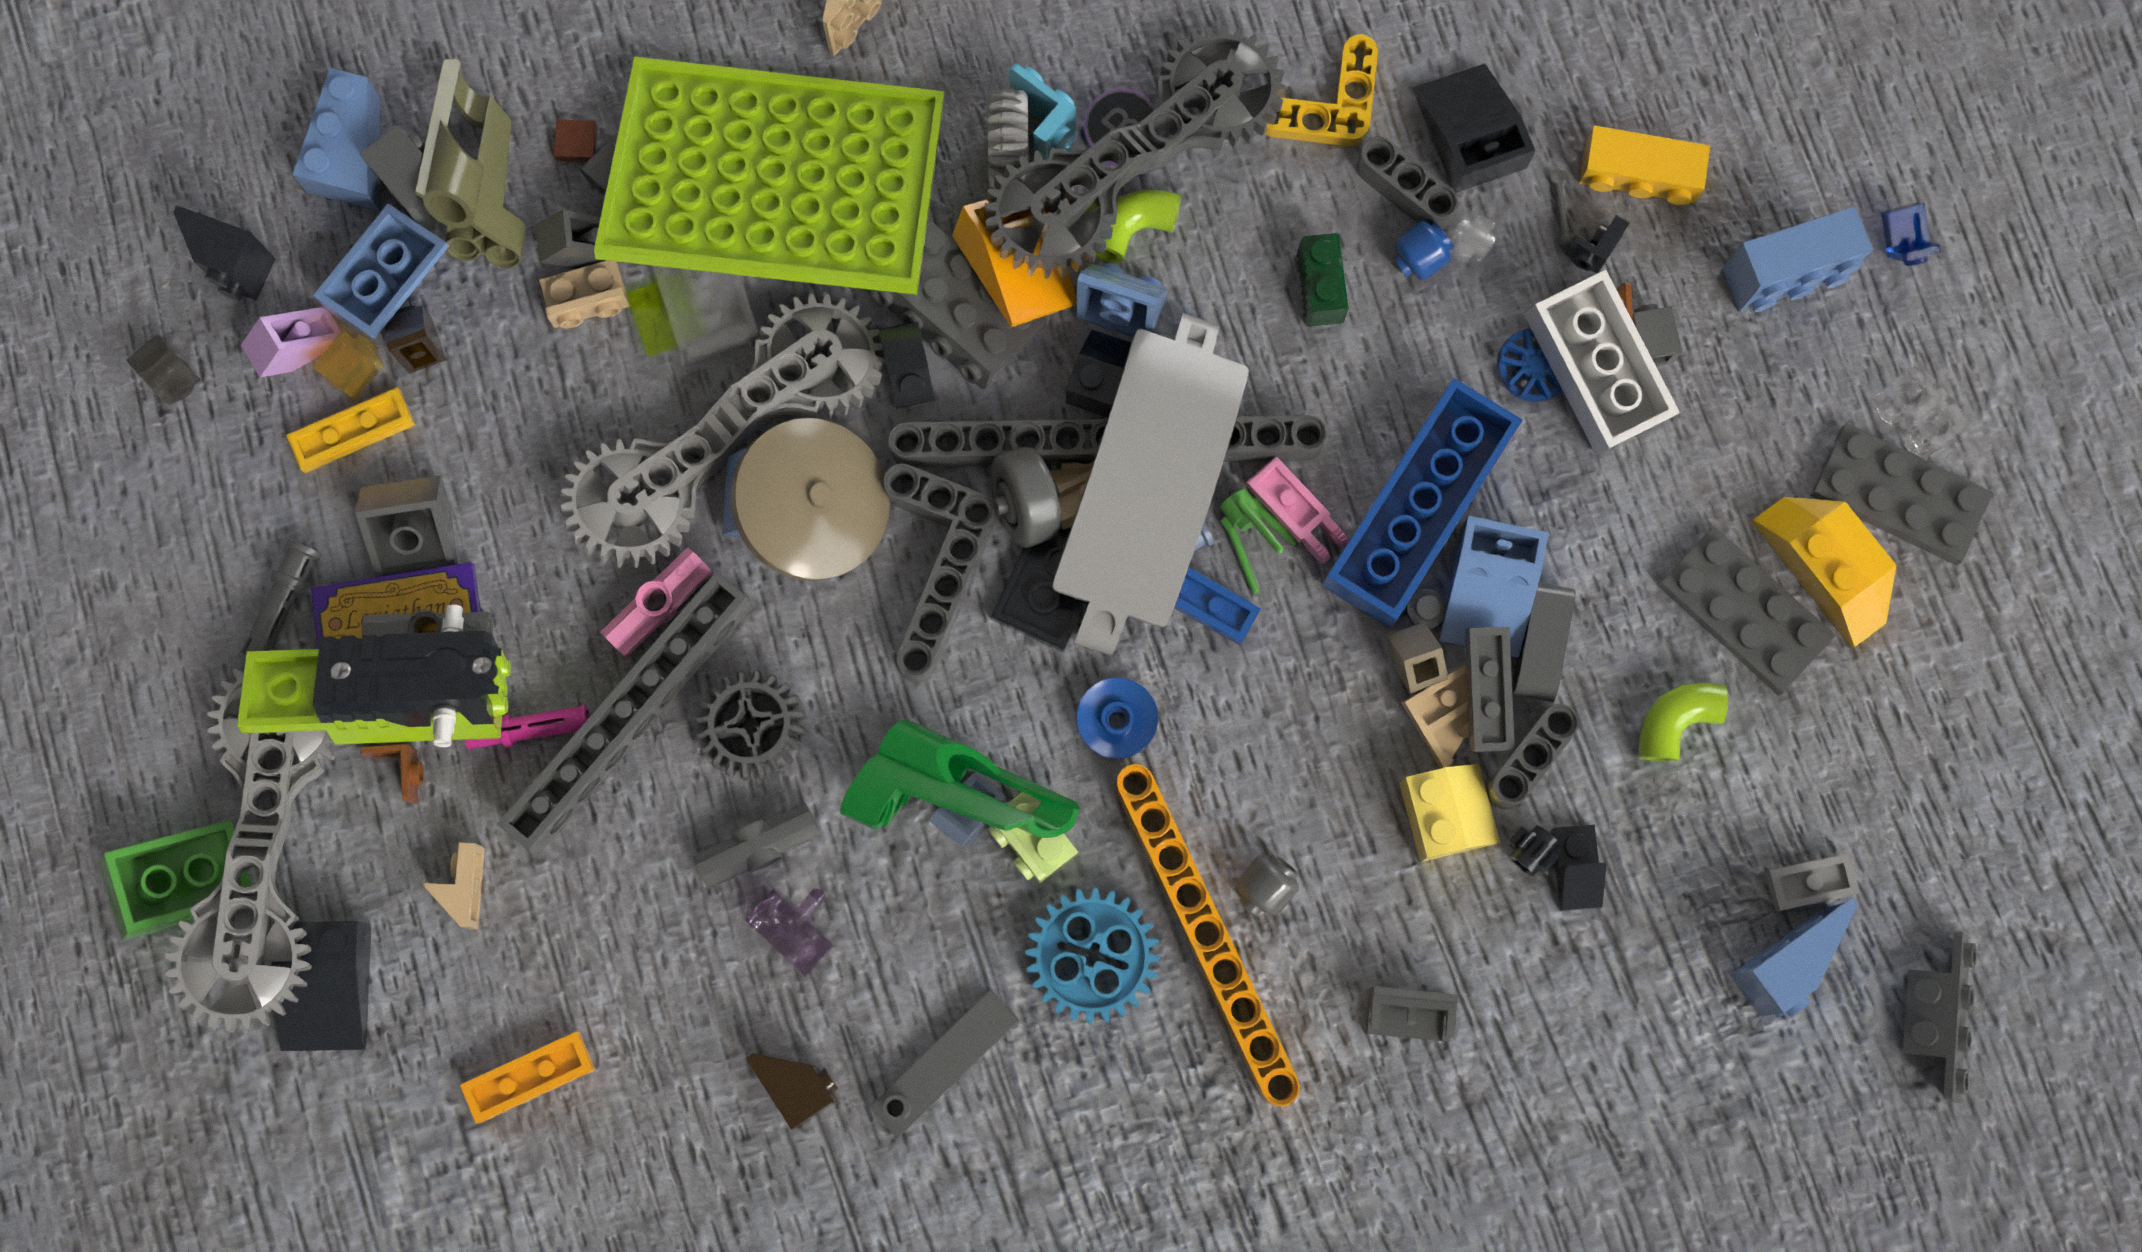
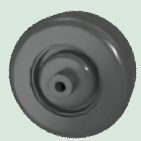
[991,447,1061,548]

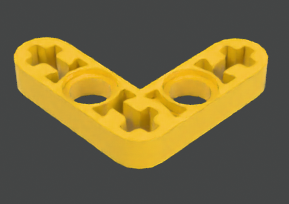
[1265,34,1378,146]

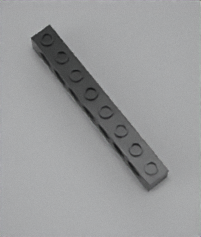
[497,571,753,855]

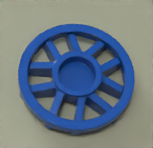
[1497,328,1562,402]

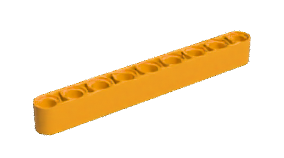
[1116,764,1300,1107]

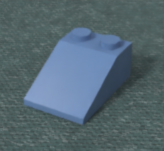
[1076,264,1167,337]
[1730,898,1858,1018]

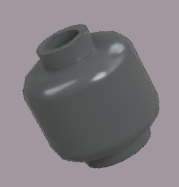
[1237,853,1299,916]

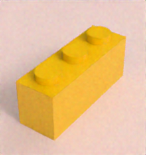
[1579,125,1711,205]

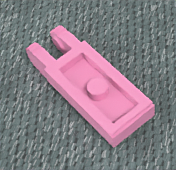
[1245,456,1349,564]

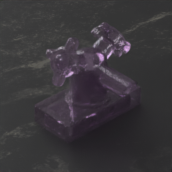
[745,888,835,977]

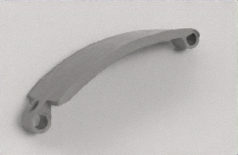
[1052,313,1249,656]

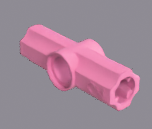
[600,547,713,658]

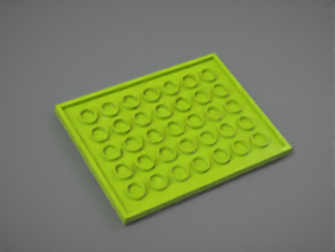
[594,56,944,295]

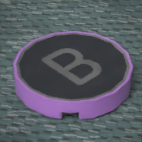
[1083,88,1160,166]

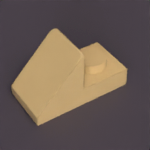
[423,843,485,930]

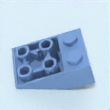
[1439,515,1549,659]

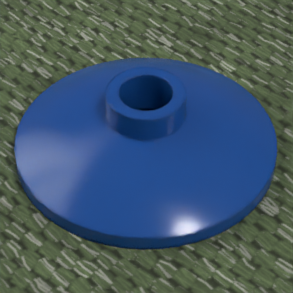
[1077,677,1158,759]

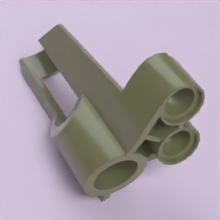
[415,58,526,268]

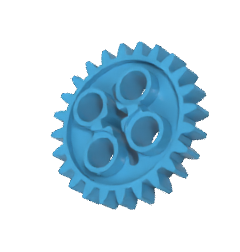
[1025,888,1160,1024]

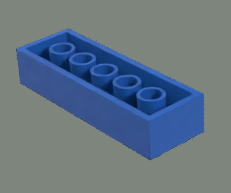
[1322,378,1523,629]

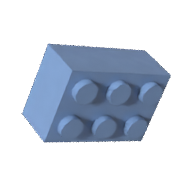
[1722,207,1873,312]

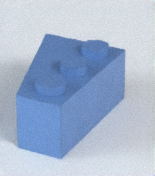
[292,68,380,212]

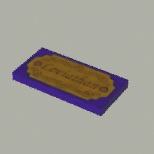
[310,562,481,649]

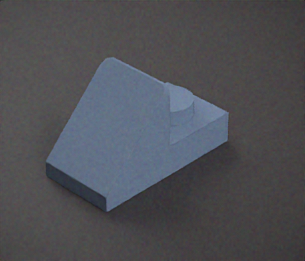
[930,773,1006,846]

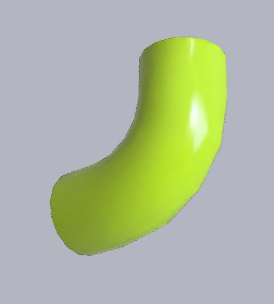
[1094,189,1181,263]
[1638,682,1728,762]

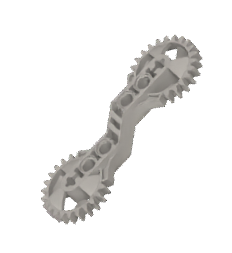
[561,294,885,568]
[165,669,343,1033]

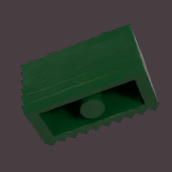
[1296,233,1349,327]

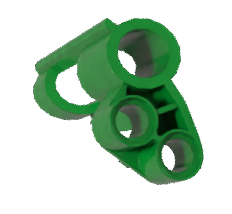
[840,720,1080,838]

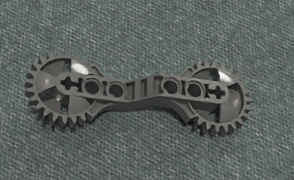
[984,25,1286,279]

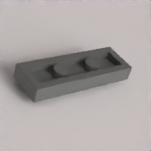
[1465,627,1515,752]

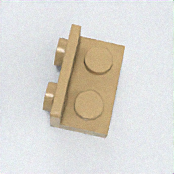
[539,261,630,329]

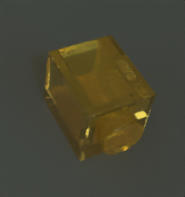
[313,330,384,401]

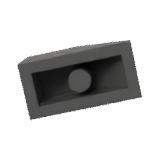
[536,209,624,268]

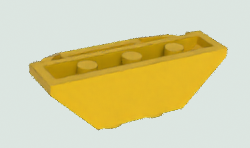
[1751,497,1897,648]

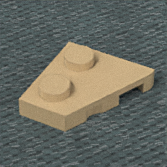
[1401,662,1469,769]

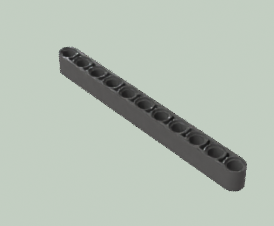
[888,415,1327,467]

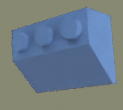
[313,204,449,339]

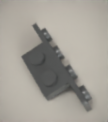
[1903,932,1977,1103]

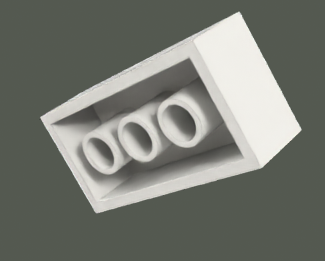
[1524,270,1680,455]

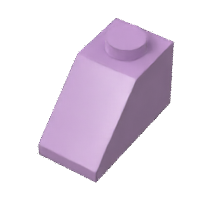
[241,307,345,378]

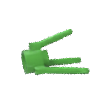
[1220,489,1297,594]

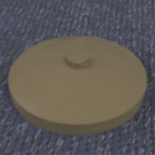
[730,418,890,581]

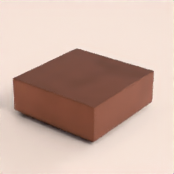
[554,119,597,162]

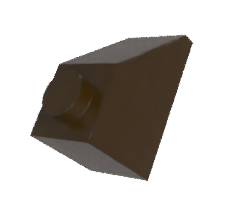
[385,306,447,374]
[746,1053,839,1130]

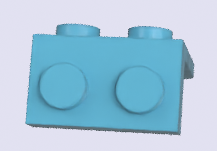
[1009,63,1076,160]

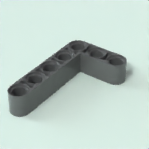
[883,464,996,684]

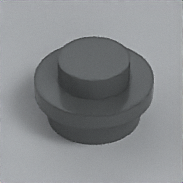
[1406,589,1447,629]

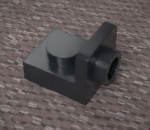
[1565,215,1630,274]

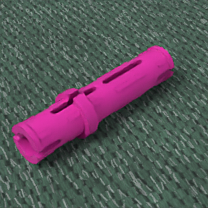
[464,704,590,750]

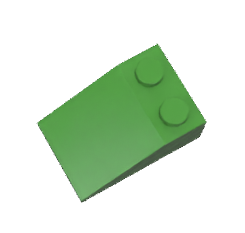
[98,820,251,941]

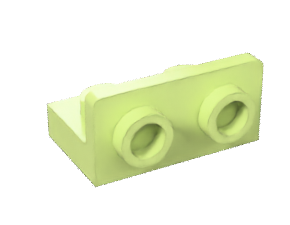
[988,792,1078,884]

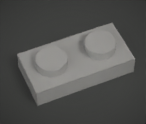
[1765,853,1860,912]

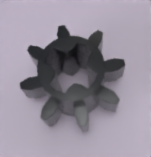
[1509,825,1560,877]

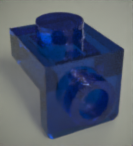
[1881,202,1941,266]

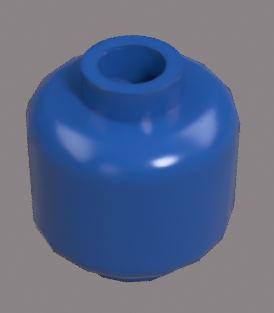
[1393,221,1454,280]

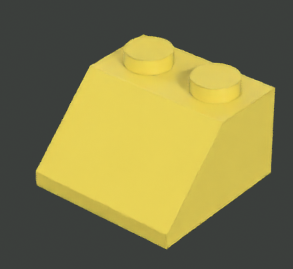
[1399,764,1501,862]

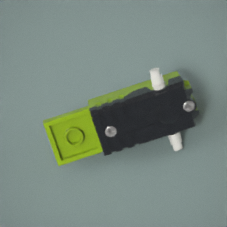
[237,605,511,747]

